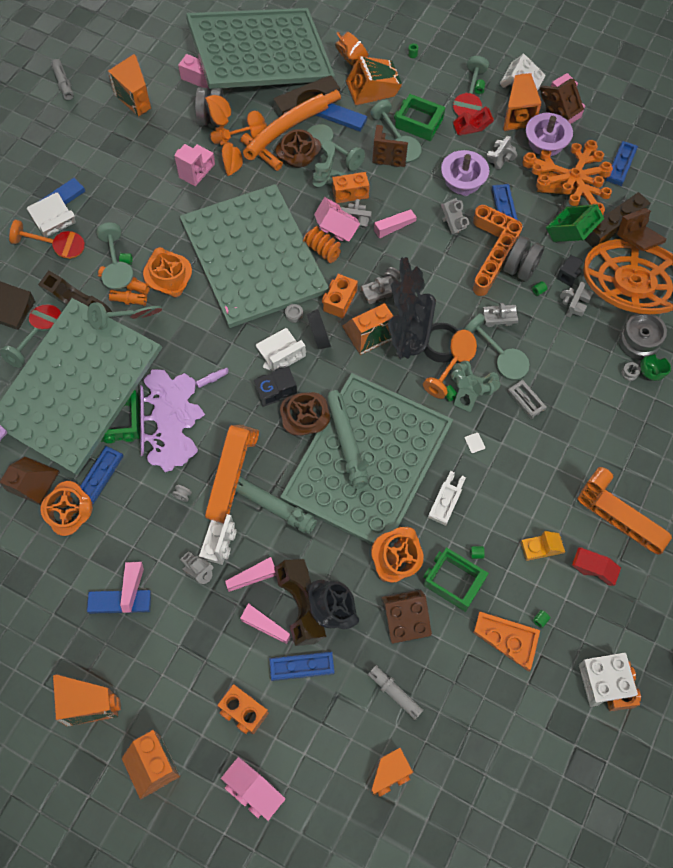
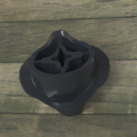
[306,580,359,630]

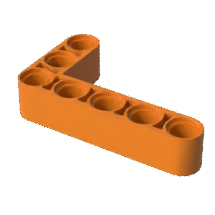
[473,205,523,296]
[205,425,259,524]
[578,467,672,555]

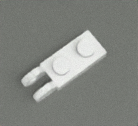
[428,471,466,526]

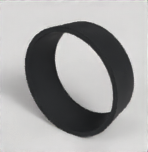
[306,309,331,349]
[424,323,458,363]

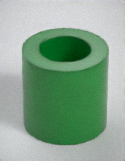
[408,43,419,58]
[474,79,486,94]
[119,253,133,265]
[532,281,548,296]
[445,385,458,402]
[470,546,485,559]
[532,610,550,628]

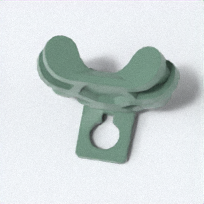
[312,140,347,187]
[451,361,500,412]

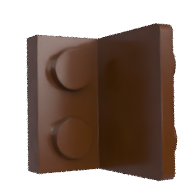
[539,78,584,120]
[372,125,408,167]
[617,208,667,251]
[381,589,432,643]

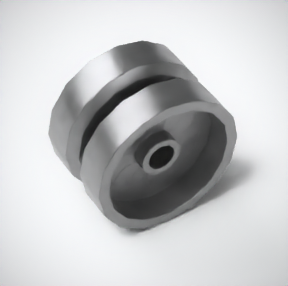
[195,87,224,126]
[504,235,545,282]
[619,313,667,360]

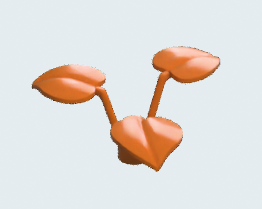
[205,95,267,176]

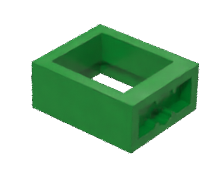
[394,94,446,142]
[546,204,604,242]
[101,390,140,444]
[423,547,489,612]

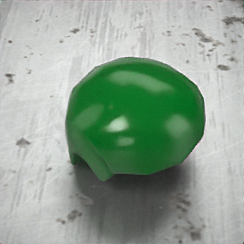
[640,354,671,381]

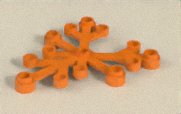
[522,140,613,215]

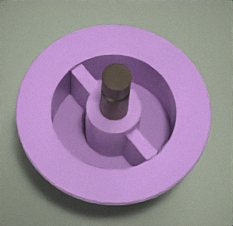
[526,113,573,156]
[441,150,489,196]

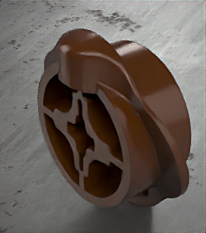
[276,129,322,168]
[280,392,330,436]

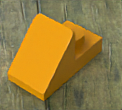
[520,531,565,561]

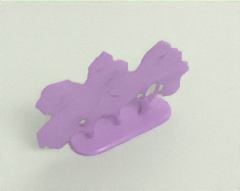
[139,369,205,472]

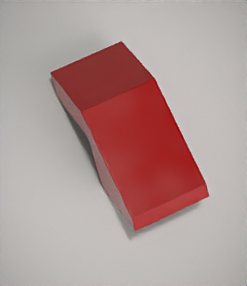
[453,106,494,136]
[572,548,621,586]

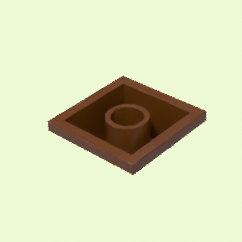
[0,457,60,505]

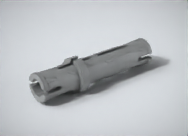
[51,59,74,100]
[368,665,424,720]

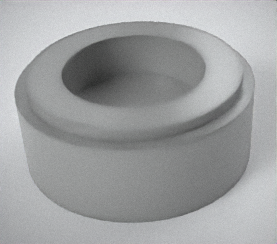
[285,304,303,323]

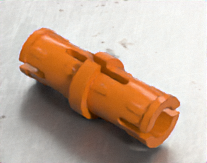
[109,289,147,306]

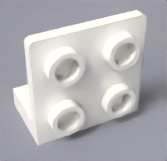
[500,53,545,91]
[27,193,76,238]
[256,328,306,371]
[199,514,237,565]
[579,653,638,707]

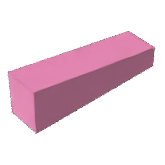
[374,209,416,239]
[225,557,276,592]
[120,562,144,613]
[240,603,291,644]

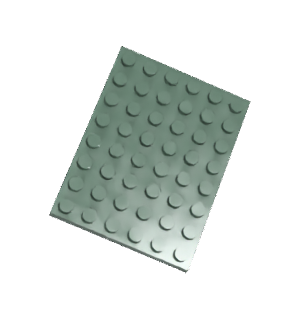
[186,8,335,89]
[180,184,329,328]
[0,298,163,476]
[280,373,453,547]

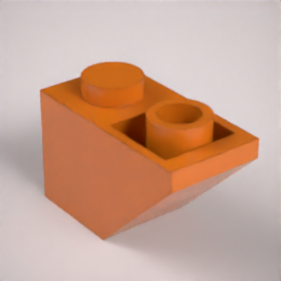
[371,748,413,797]

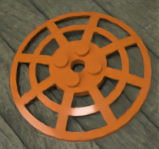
[583,239,673,314]

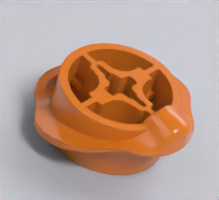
[335,32,369,67]
[143,247,192,297]
[41,481,93,536]
[371,527,424,583]

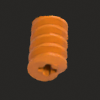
[303,226,341,263]

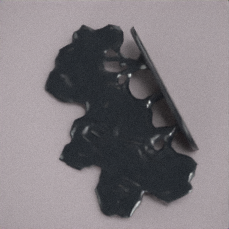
[388,257,436,360]

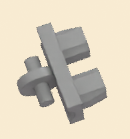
[487,136,517,170]
[441,198,469,234]
[341,199,372,229]
[361,276,393,304]
[560,281,593,318]
[483,303,519,327]
[180,552,214,584]

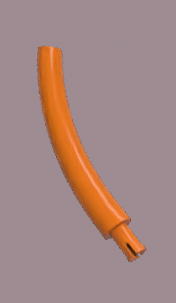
[243,89,341,160]

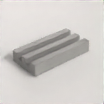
[508,380,547,419]

